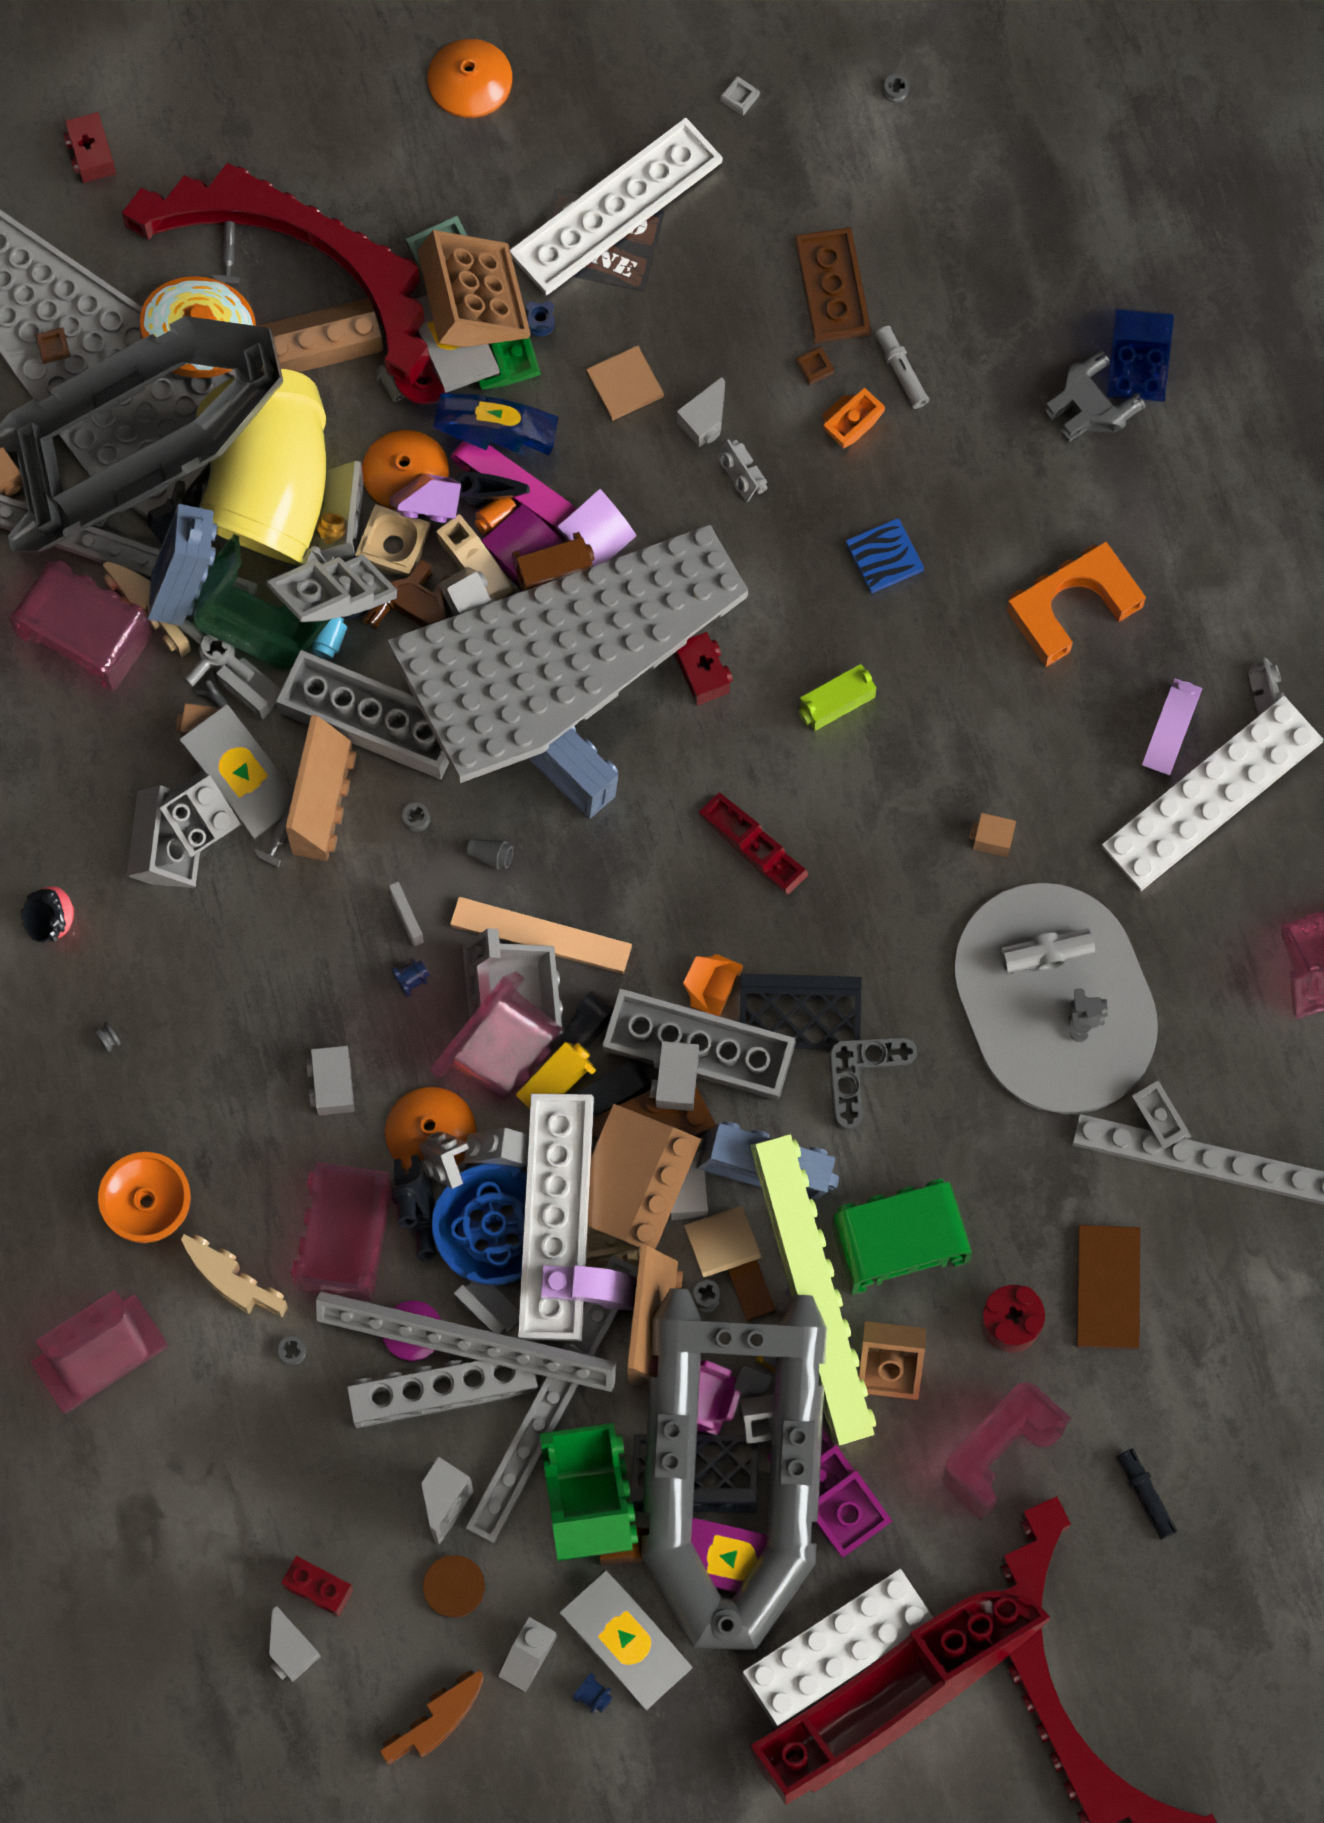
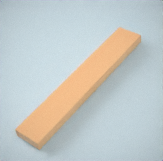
[450,897,632,975]

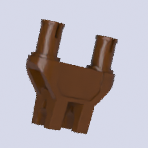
[361,560,450,630]

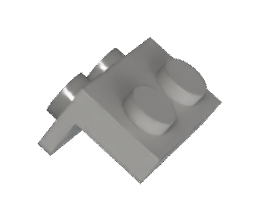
[419,1131,469,1189]

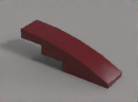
[699,792,808,895]

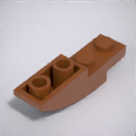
[380,1670,484,1765]

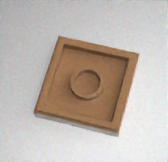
[586,346,664,421]

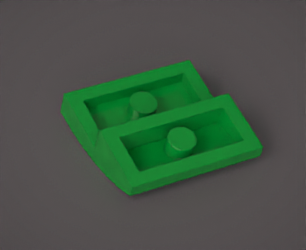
[479,337,541,390]

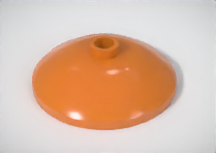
[427,39,512,118]
[362,430,449,511]
[385,1087,476,1171]
[98,1152,191,1243]

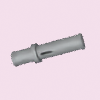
[874,326,930,409]

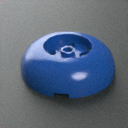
[432,1164,527,1286]

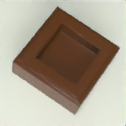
[35,327,71,364]
[795,346,835,386]

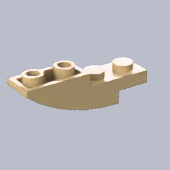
[103,561,191,658]
[181,1234,288,1318]

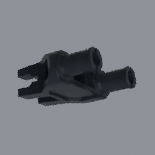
[391,1154,436,1261]

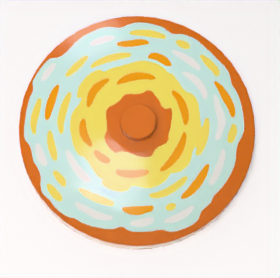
[139,276,256,378]

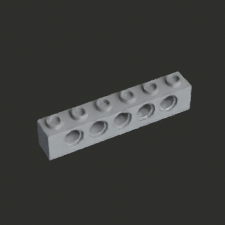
[347,1359,538,1428]

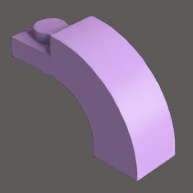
[1142,678,1203,775]
[541,1265,637,1310]

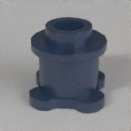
[526,301,555,337]
[391,958,430,997]
[572,1673,613,1714]

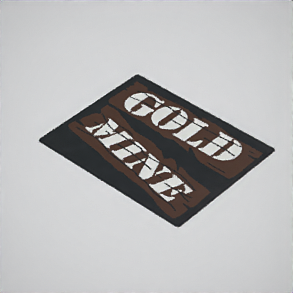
[546,189,664,291]

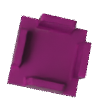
[697,1360,741,1435]

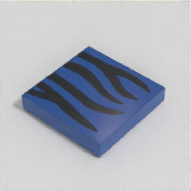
[845,518,924,594]

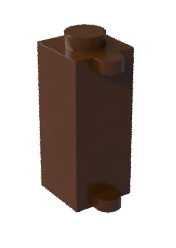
[512,532,595,591]

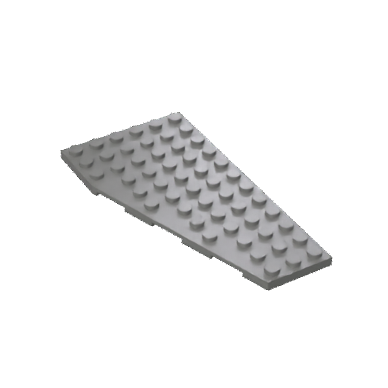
[0,210,236,518]
[388,525,748,783]

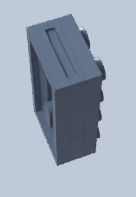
[147,504,217,626]
[528,726,619,819]
[697,1121,839,1201]

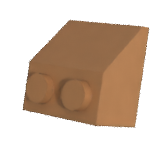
[858,1321,926,1400]

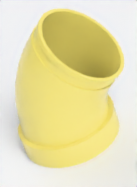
[196,369,326,566]

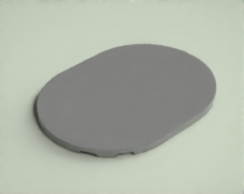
[954,883,1158,1115]

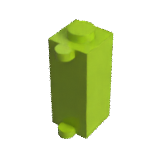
[798,664,877,731]

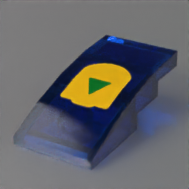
[433,393,559,456]

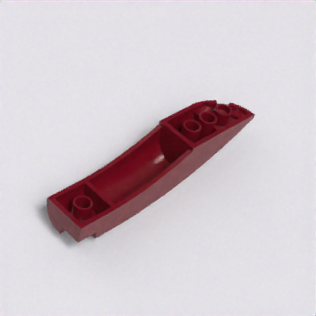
[751,1591,1051,1805]

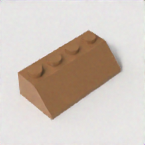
[259,298,384,372]

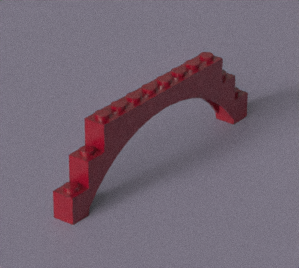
[122,162,430,386]
[999,1496,1217,1823]

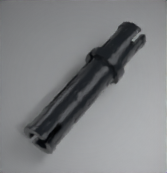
[1116,1448,1178,1540]

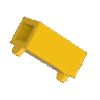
[516,1042,596,1109]

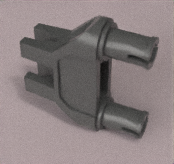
[1044,349,1146,442]

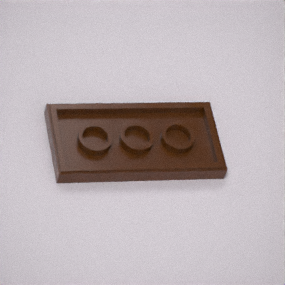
[794,227,871,344]
[1077,1225,1140,1350]

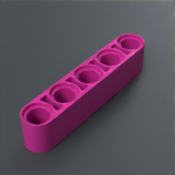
[451,433,577,539]

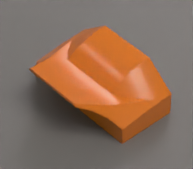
[822,387,885,449]
[683,954,743,1017]

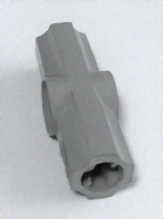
[1001,928,1096,975]

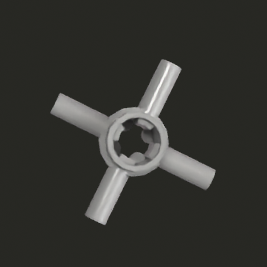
[180,614,255,687]

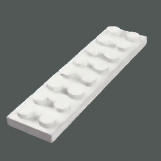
[509,118,723,296]
[1102,696,1323,892]
[518,1094,594,1341]

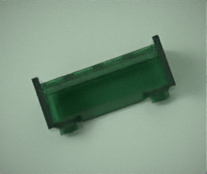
[194,534,331,669]

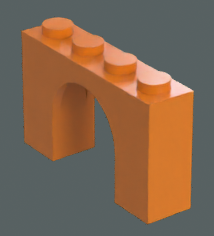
[1007,542,1146,667]

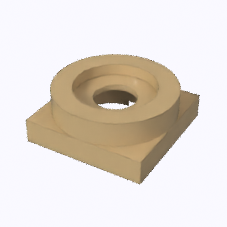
[355,504,431,577]

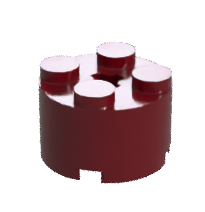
[981,1285,1045,1353]

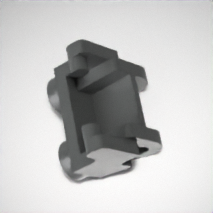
[1069,988,1108,1042]

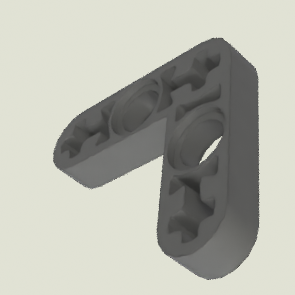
[828,1038,917,1130]

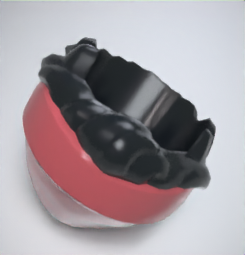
[20,886,74,943]

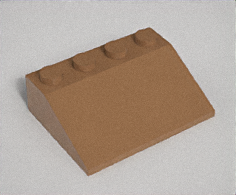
[417,230,531,347]
[286,715,356,861]
[587,1104,701,1249]
[627,1245,683,1386]

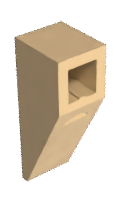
[436,514,516,601]

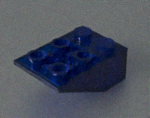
[1107,307,1174,402]

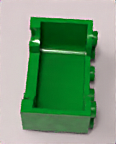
[831,1179,972,1295]
[540,1423,638,1561]

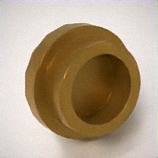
[316,513,346,544]

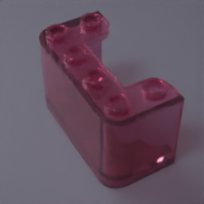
[9,560,152,693]
[291,1162,392,1302]
[942,1382,1072,1521]

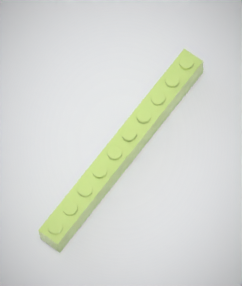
[750,1134,876,1445]

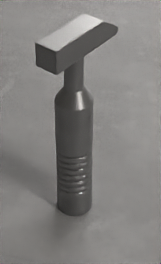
[211,221,239,286]
[254,800,292,868]

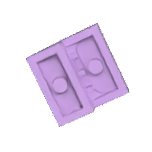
[556,489,637,567]

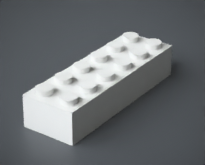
[742,1569,933,1729]

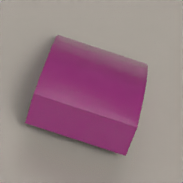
[481,504,564,591]

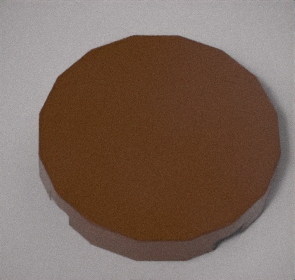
[423,1555,485,1618]

